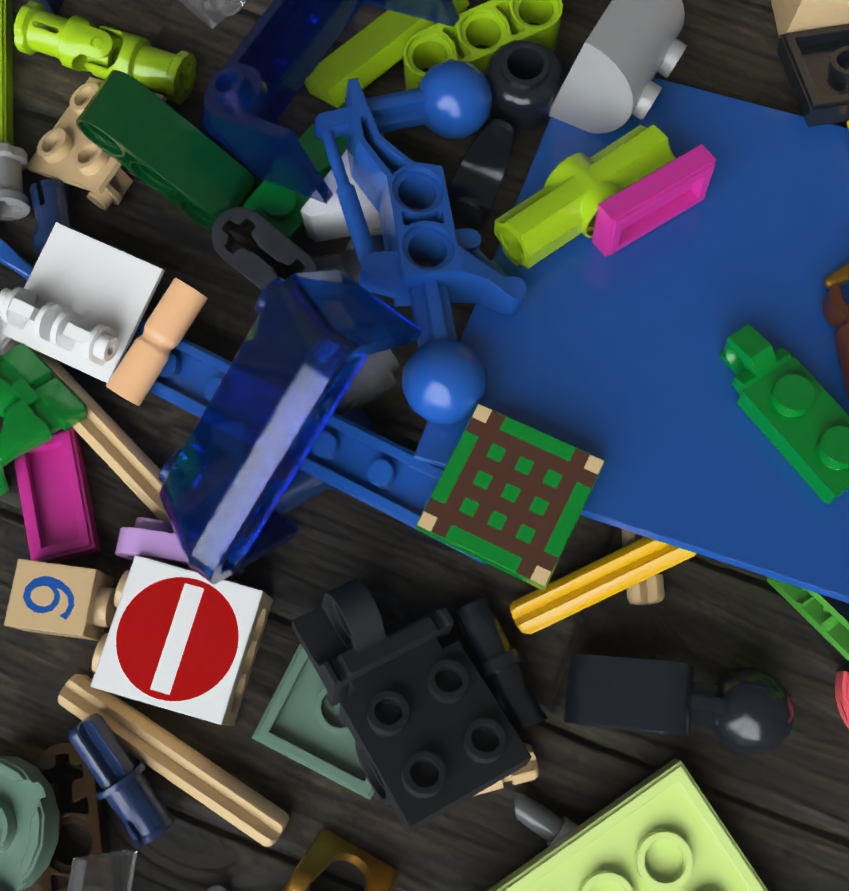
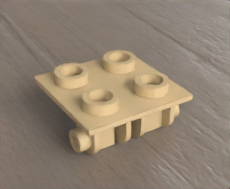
[26,77,167,210]

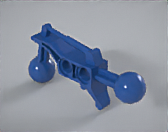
[314,59,527,425]

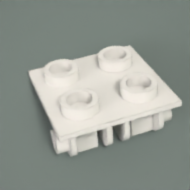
[0,222,165,383]

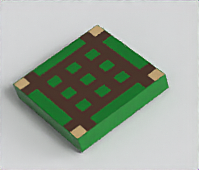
[416,403,605,591]

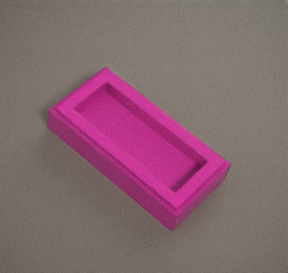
[592,144,716,257]
[14,428,101,563]

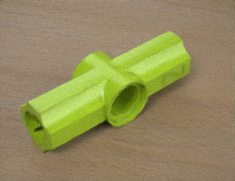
[494,124,676,269]

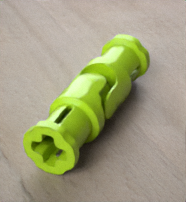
[14,1,196,105]

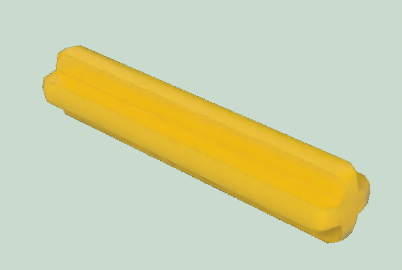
[510,537,696,635]

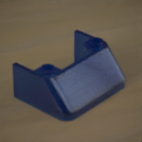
[199,0,459,204]
[159,270,423,585]

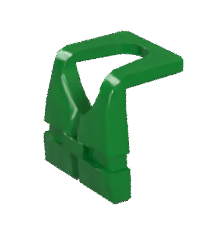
[0,343,87,495]

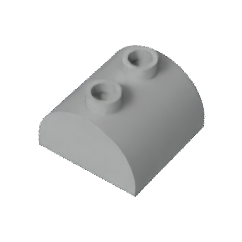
[549,0,687,134]

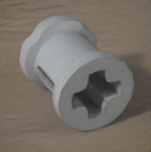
[0,142,30,221]

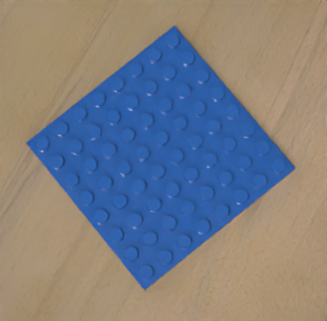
[414,57,849,603]

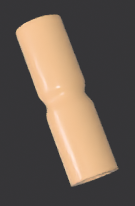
[106,278,208,406]

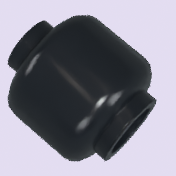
[485,39,563,132]

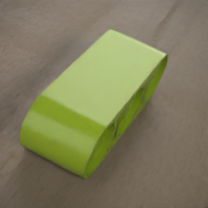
[403,0,563,90]

